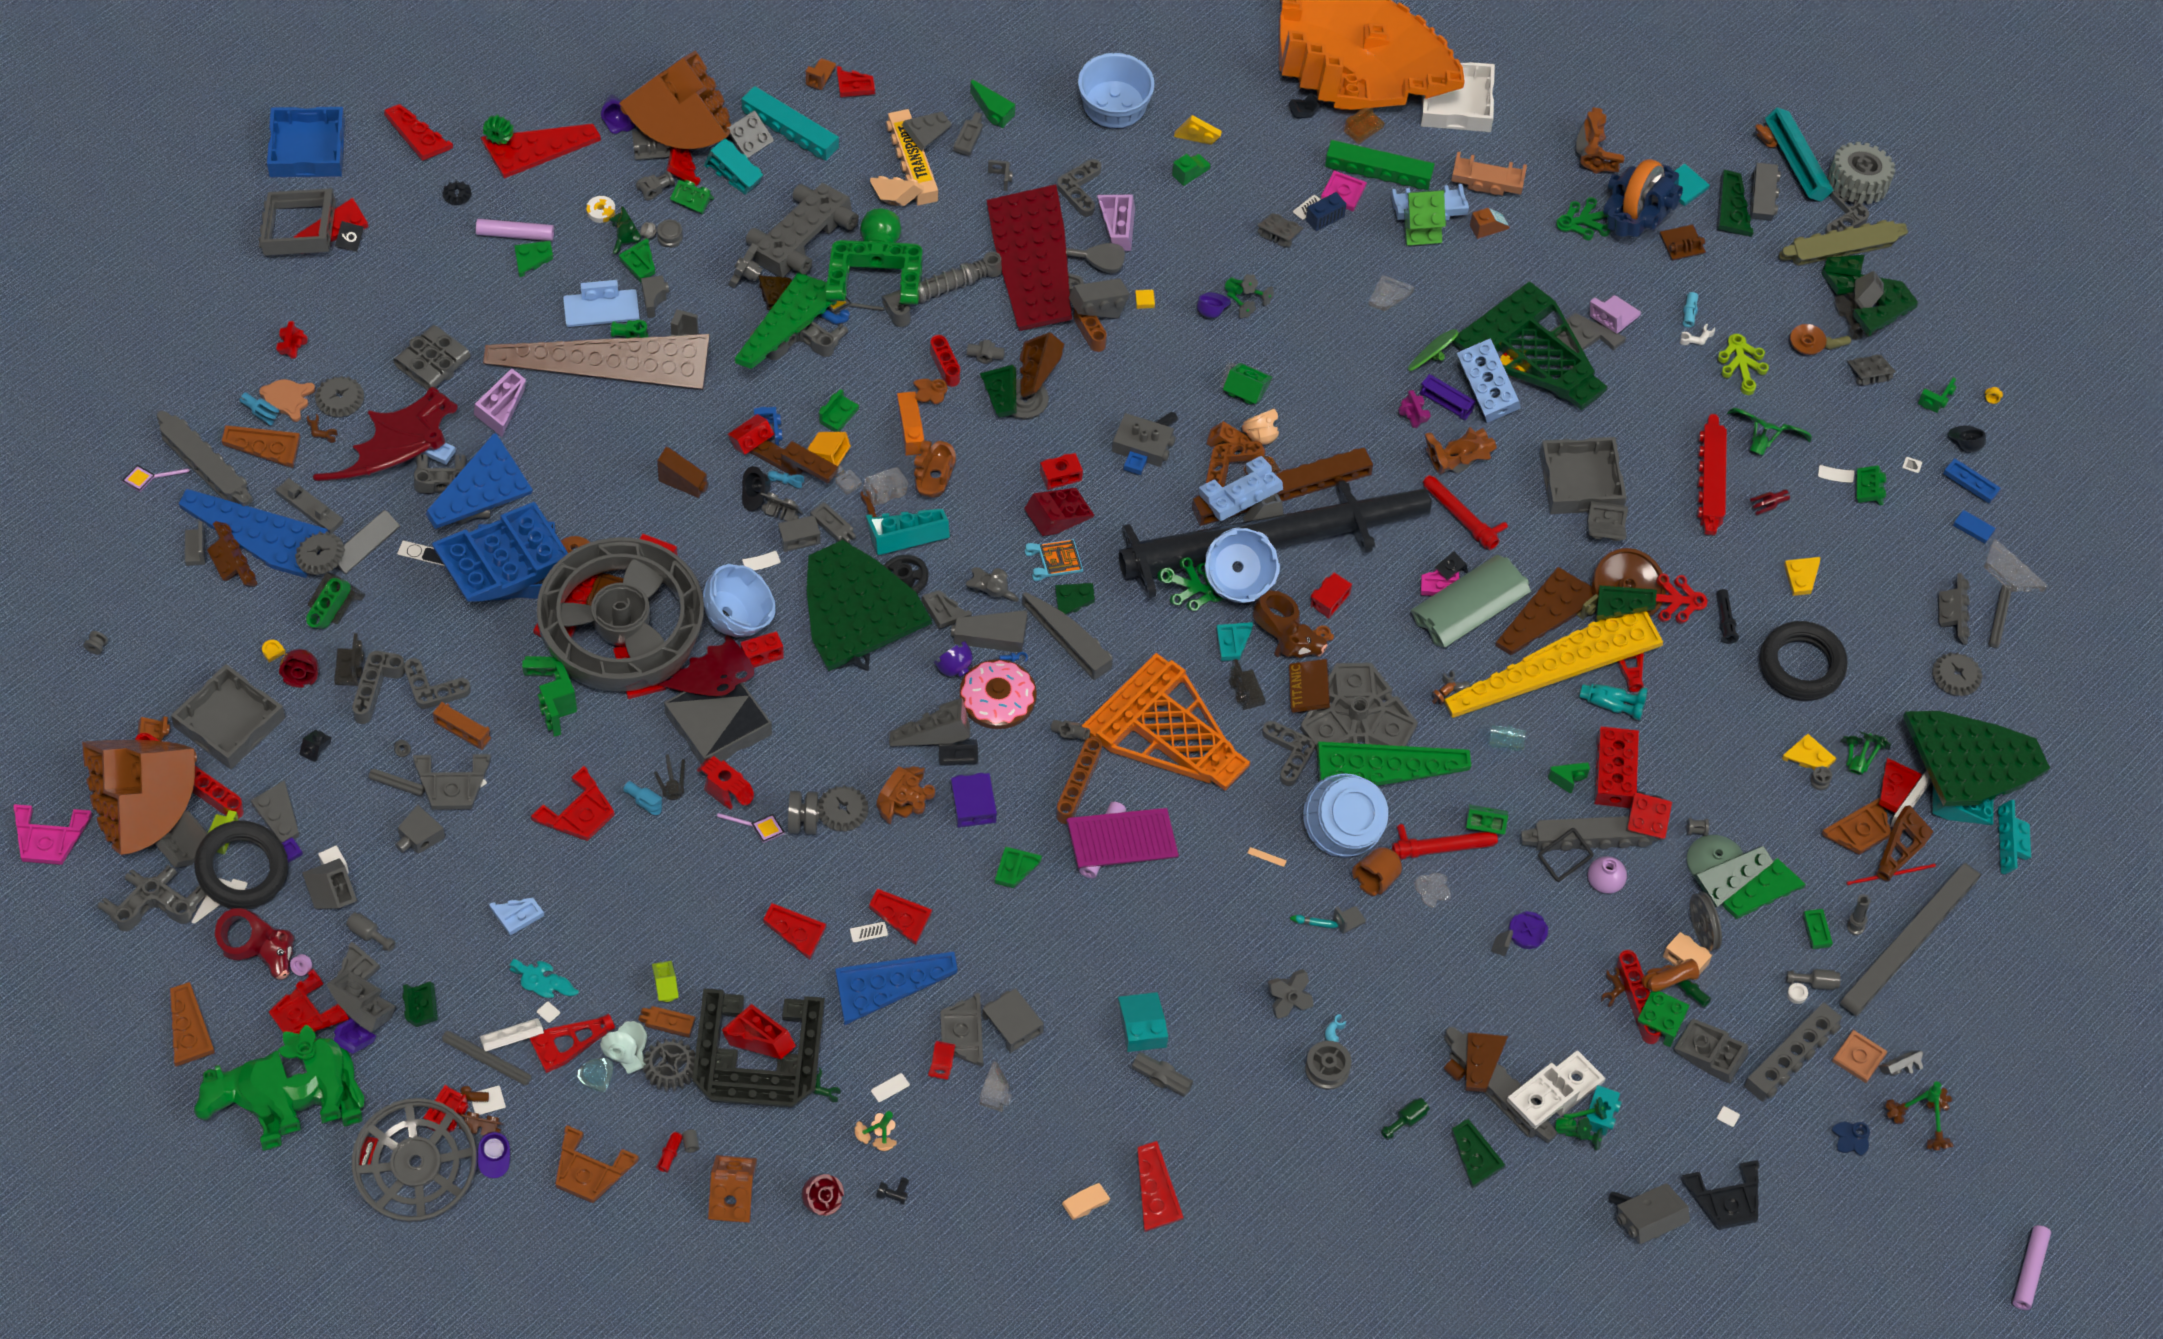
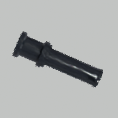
[1716,589,1739,644]

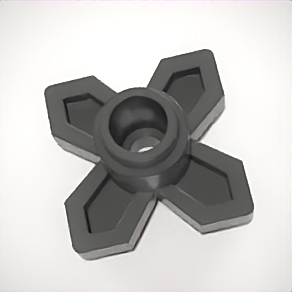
[728,243,763,289]
[1268,969,1314,1019]

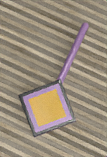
[122,465,190,492]
[717,813,785,843]

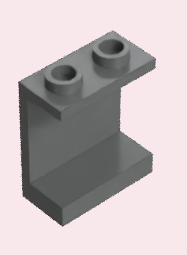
[982,988,1044,1054]

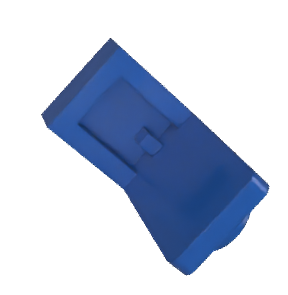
[754,407,782,446]

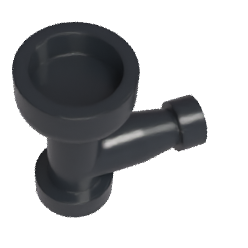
[876,1177,909,1205]

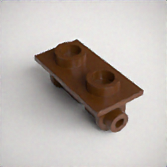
[459,1111,504,1135]

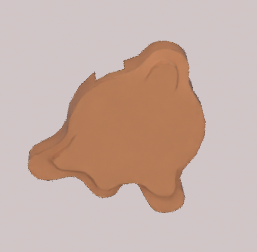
[259,379,315,422]

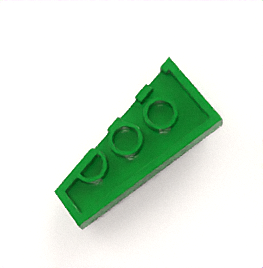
[1723,858,1806,919]

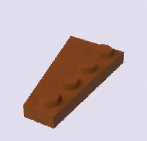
[222,425,301,468]
[170,982,215,1067]

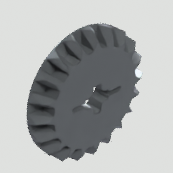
[315,375,364,417]
[1010,379,1049,420]
[295,531,345,575]
[1933,652,1983,696]
[818,785,869,831]

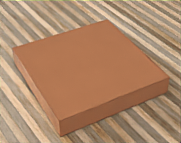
[1832,1030,1888,1083]

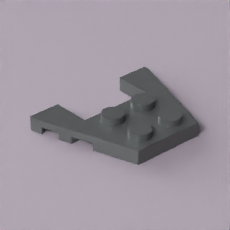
[1551,313,1626,369]
[413,754,491,810]

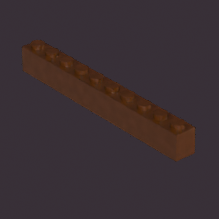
[1192,447,1373,526]

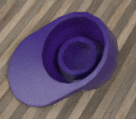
[1197,292,1231,318]
[478,1131,510,1178]

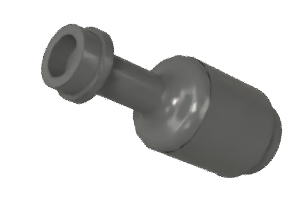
[346,912,396,952]
[1786,969,1841,990]

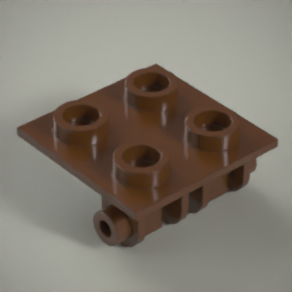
[1660,224,1706,260]

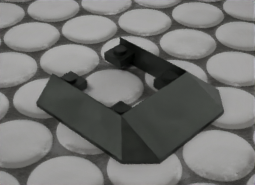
[692,988,825,1108]

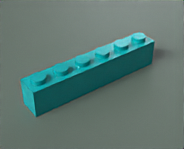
[741,86,839,161]
[1765,107,1834,202]

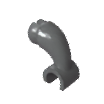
[1442,671,1471,692]

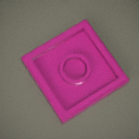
[1321,171,1367,212]

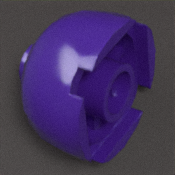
[934,641,973,677]

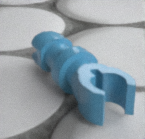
[768,471,804,488]

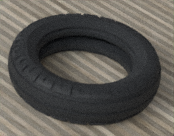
[1760,621,1848,701]
[194,821,288,909]

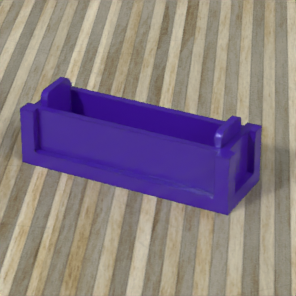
[1419,374,1475,421]

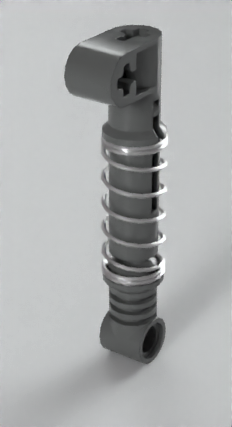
[882,252,1002,327]

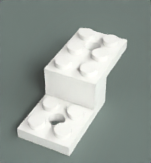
[1507,1050,1605,1129]

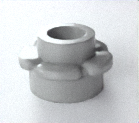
[640,222,656,239]

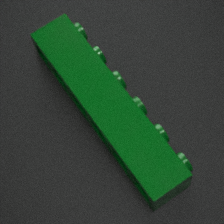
[1325,140,1435,190]

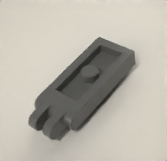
[810,502,856,543]

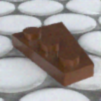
[1465,1032,1508,1092]

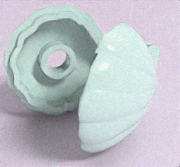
[600,1021,647,1074]

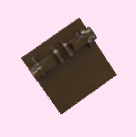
[758,275,792,311]

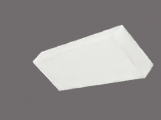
[480,1019,544,1051]

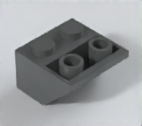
[302,858,357,909]

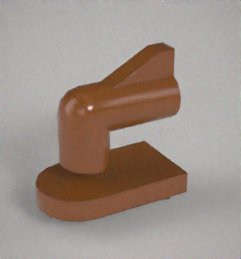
[1755,124,1779,148]
[1432,682,1456,705]

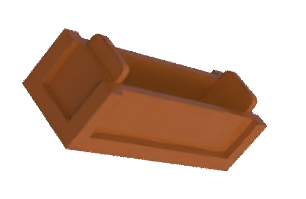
[433,702,491,750]

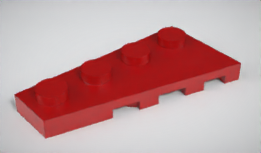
[384,104,453,161]

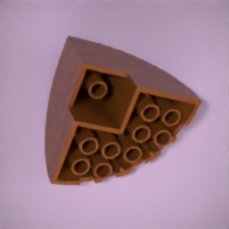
[619,50,731,149]
[82,740,197,855]

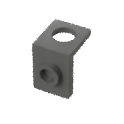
[988,160,1013,191]
[1333,906,1366,934]

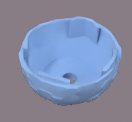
[1205,528,1280,603]
[702,564,776,637]

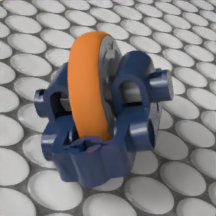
[1603,159,1683,237]

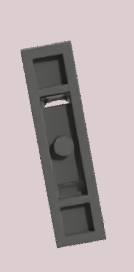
[275,478,344,534]

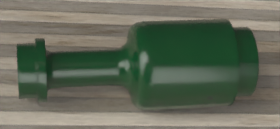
[1381,1097,1430,1140]

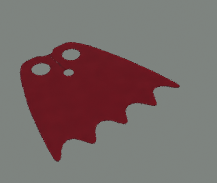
[658,635,754,696]

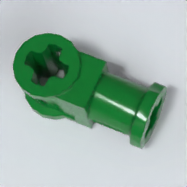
[611,320,649,339]

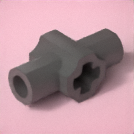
[967,339,1005,364]
[1051,720,1090,740]

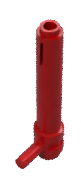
[1423,475,1508,550]
[1392,824,1498,860]

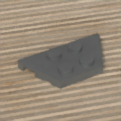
[940,993,983,1066]

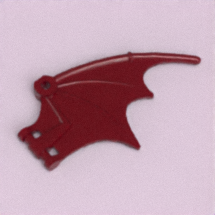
[313,387,458,481]

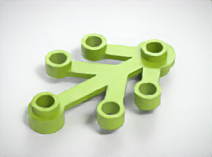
[1718,334,1769,395]

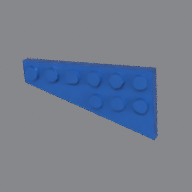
[835,952,958,1025]

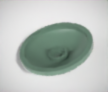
[1687,835,1743,878]

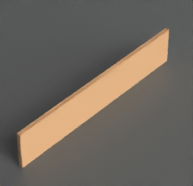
[1248,847,1286,867]

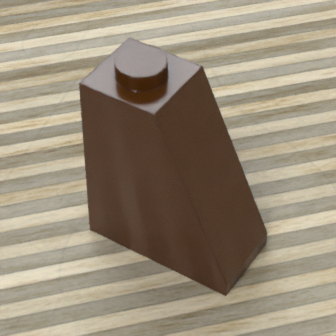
[657,447,709,498]

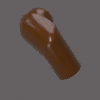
[460,1086,489,1102]

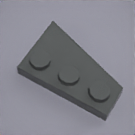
[250,780,299,843]

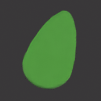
[1408,329,1458,371]

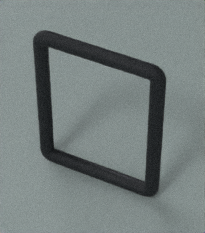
[1538,828,1594,882]

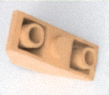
[870,176,924,206]

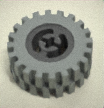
[1828,142,1895,204]

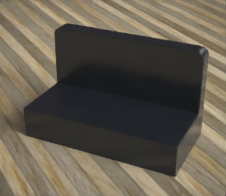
[938,739,978,765]

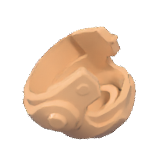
[1242,409,1279,445]

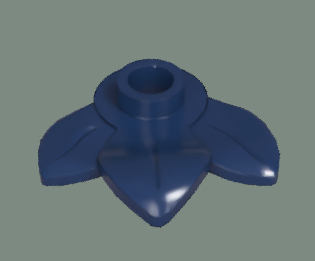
[1832,1121,1870,1156]

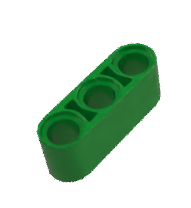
[306,578,351,629]

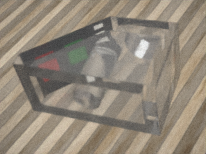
[979,1061,1012,1112]

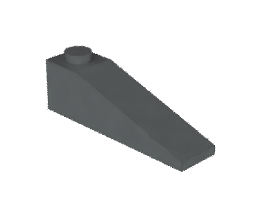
[889,698,970,746]

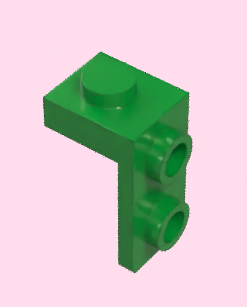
[1918,377,1957,413]

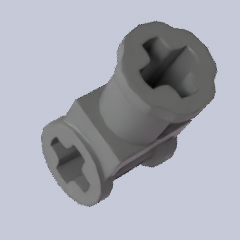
[636,171,675,201]

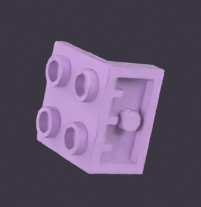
[1590,295,1641,334]

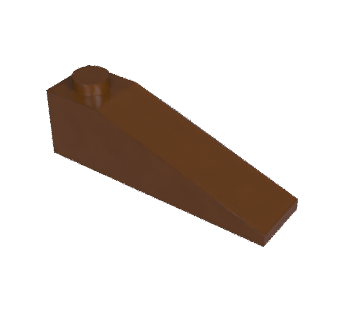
[1020,332,1064,397]

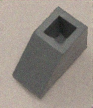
[1854,271,1884,309]
[1243,493,1284,522]

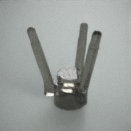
[654,754,685,800]

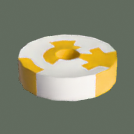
[586,196,615,223]

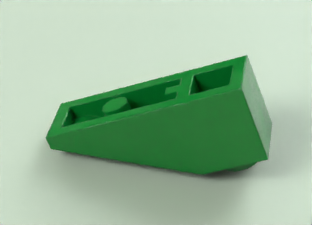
[970,79,1015,128]

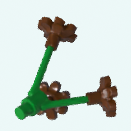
[1886,1081,1954,1150]

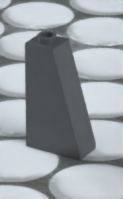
[951,610,1028,653]

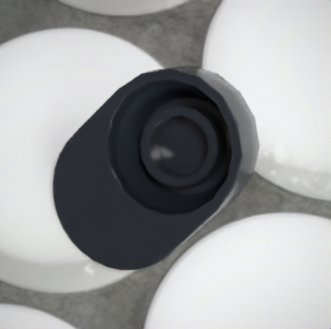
[1948,425,1986,452]

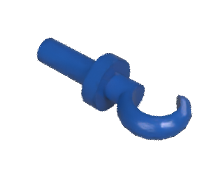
[999,652,1028,662]

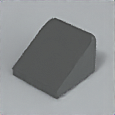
[1491,930,1513,956]

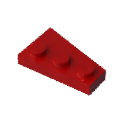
[1879,758,1922,813]

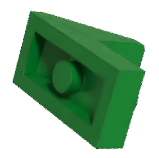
[1548,762,1590,793]

